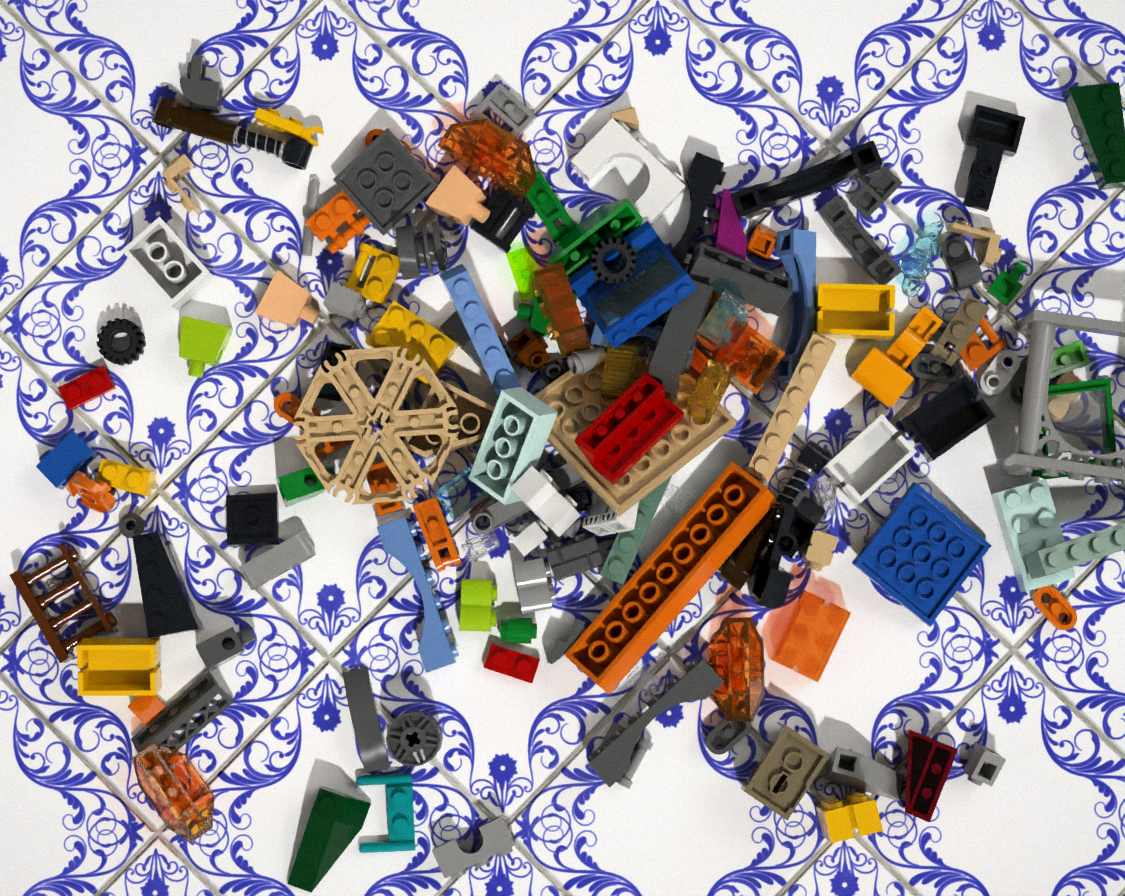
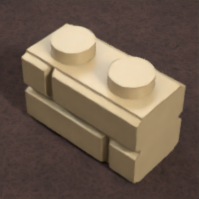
[800,530,838,572]

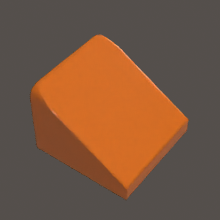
[746,224,777,260]
[127,695,166,725]

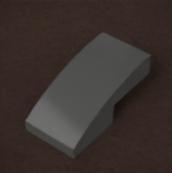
[849,165,903,219]
[547,619,585,664]

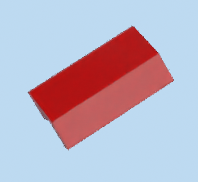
[575,372,684,485]

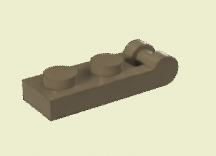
[930,294,990,367]

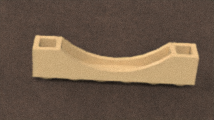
[746,331,837,483]

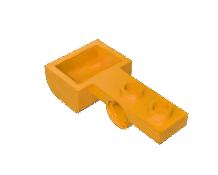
[850,306,944,409]

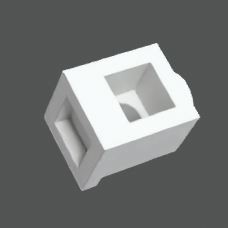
[508,519,549,557]

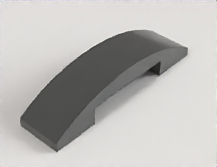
[818,195,902,285]
[343,667,391,773]

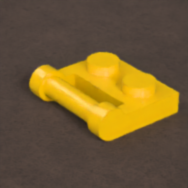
[343,243,401,306]

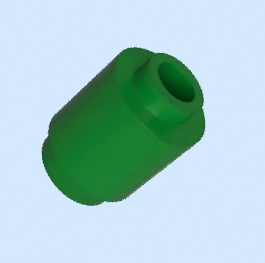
[500,617,537,644]

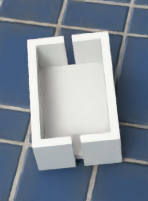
[823,414,917,505]

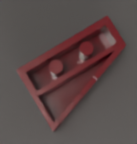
[905,730,958,822]

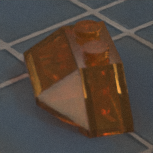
[437,119,537,198]
[709,617,765,722]
[132,743,215,843]

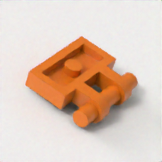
[304,190,371,255]

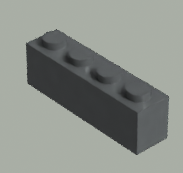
[687,242,792,316]

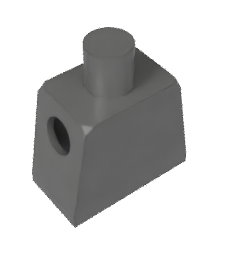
[196,626,256,671]

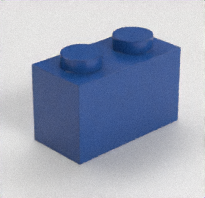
[36,431,99,490]

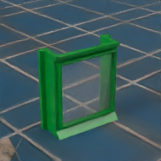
[1022,375,1118,480]

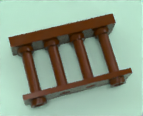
[9,543,119,663]

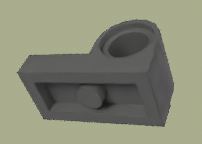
[937,235,983,292]

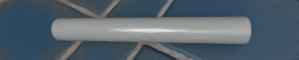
[302,181,320,256]

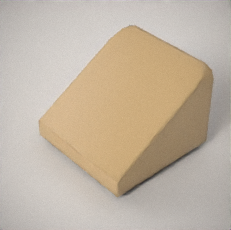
[610,107,639,130]

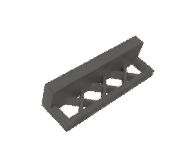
[131,671,234,769]

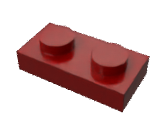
[58,365,116,411]
[484,643,540,683]

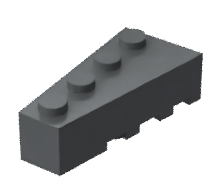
[646,280,713,396]

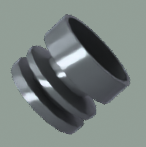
[396,221,448,280]
[386,710,443,767]

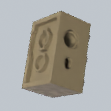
[741,724,830,821]

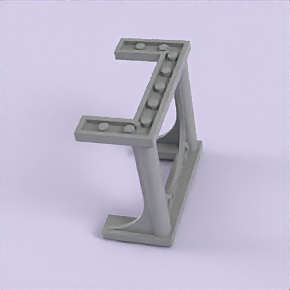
[1000,310,1125,487]

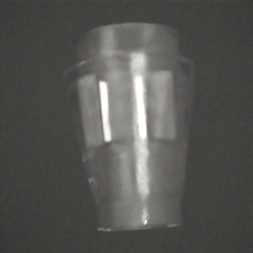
[812,478,837,516]
[460,533,500,563]

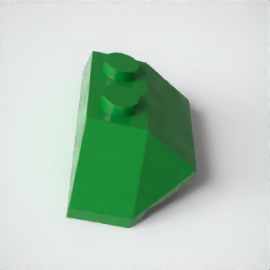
[547,198,643,281]

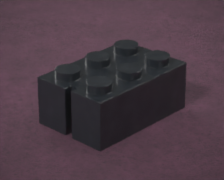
[899,375,996,463]

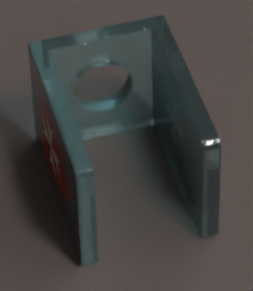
[433,467,491,522]

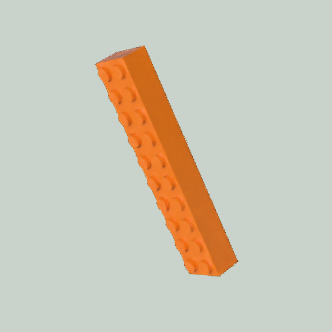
[564,462,777,695]

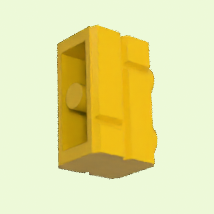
[96,458,157,497]

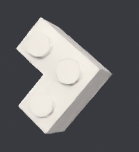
[510,466,581,537]

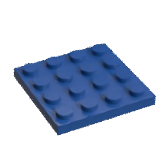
[852,482,992,626]

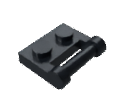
[470,186,536,254]

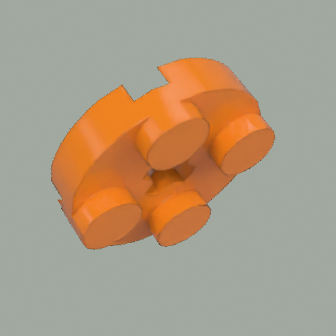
[66,471,116,513]

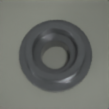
[119,513,145,538]

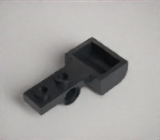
[962,104,1026,212]
[750,501,798,609]

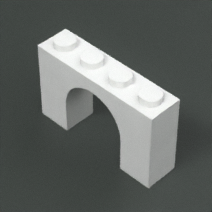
[571,118,686,226]

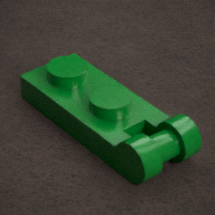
[518,170,575,243]

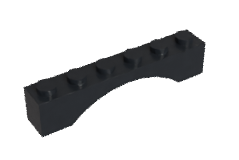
[731,140,883,222]
[638,152,726,297]

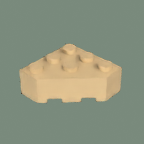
[403,378,495,459]

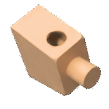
[426,165,490,226]
[255,270,320,328]

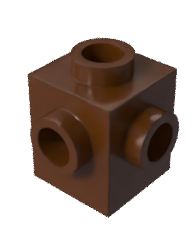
[507,328,551,374]

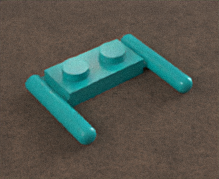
[356,773,416,853]

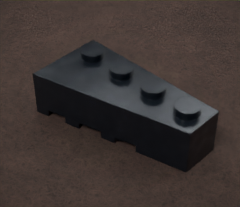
[132,532,204,638]

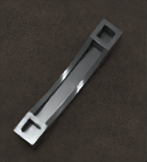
[588,659,724,788]

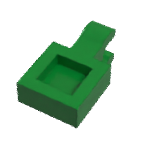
[986,261,1028,306]

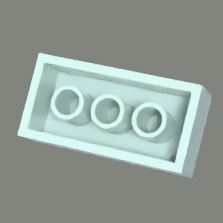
[468,387,558,505]
[991,479,1076,592]

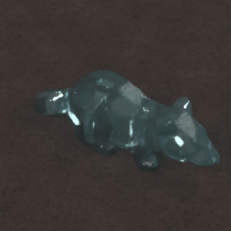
[900,220,944,297]

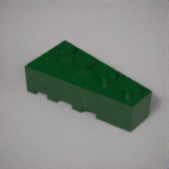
[1062,82,1125,190]

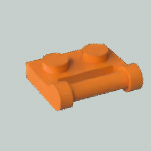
[941,316,1009,372]

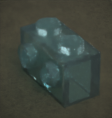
[697,289,749,350]

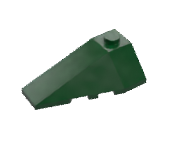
[287,786,371,893]

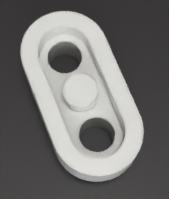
[978,350,1020,396]

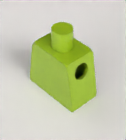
[179,316,233,378]

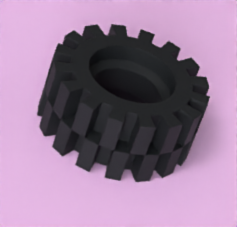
[590,236,637,284]
[96,318,146,366]

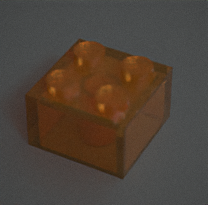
[708,320,785,395]

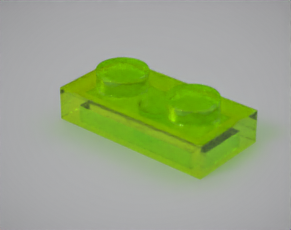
[506,246,546,302]

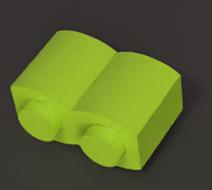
[460,579,498,632]

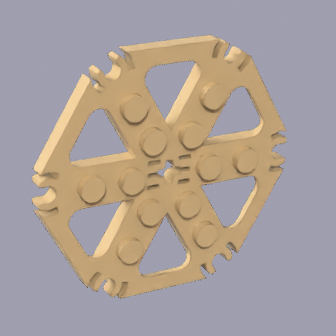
[294,346,460,505]

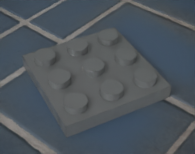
[333,128,439,236]

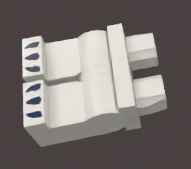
[582,491,639,536]

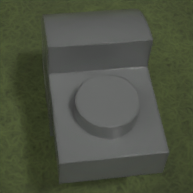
[180,54,224,112]

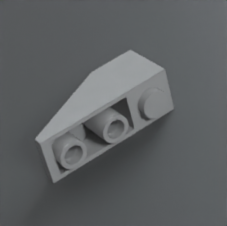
[824,747,904,801]

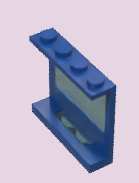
[566,221,698,349]

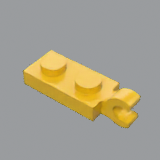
[254,107,324,147]

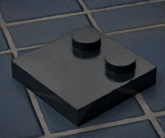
[226,492,279,547]

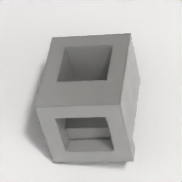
[963,742,1006,787]

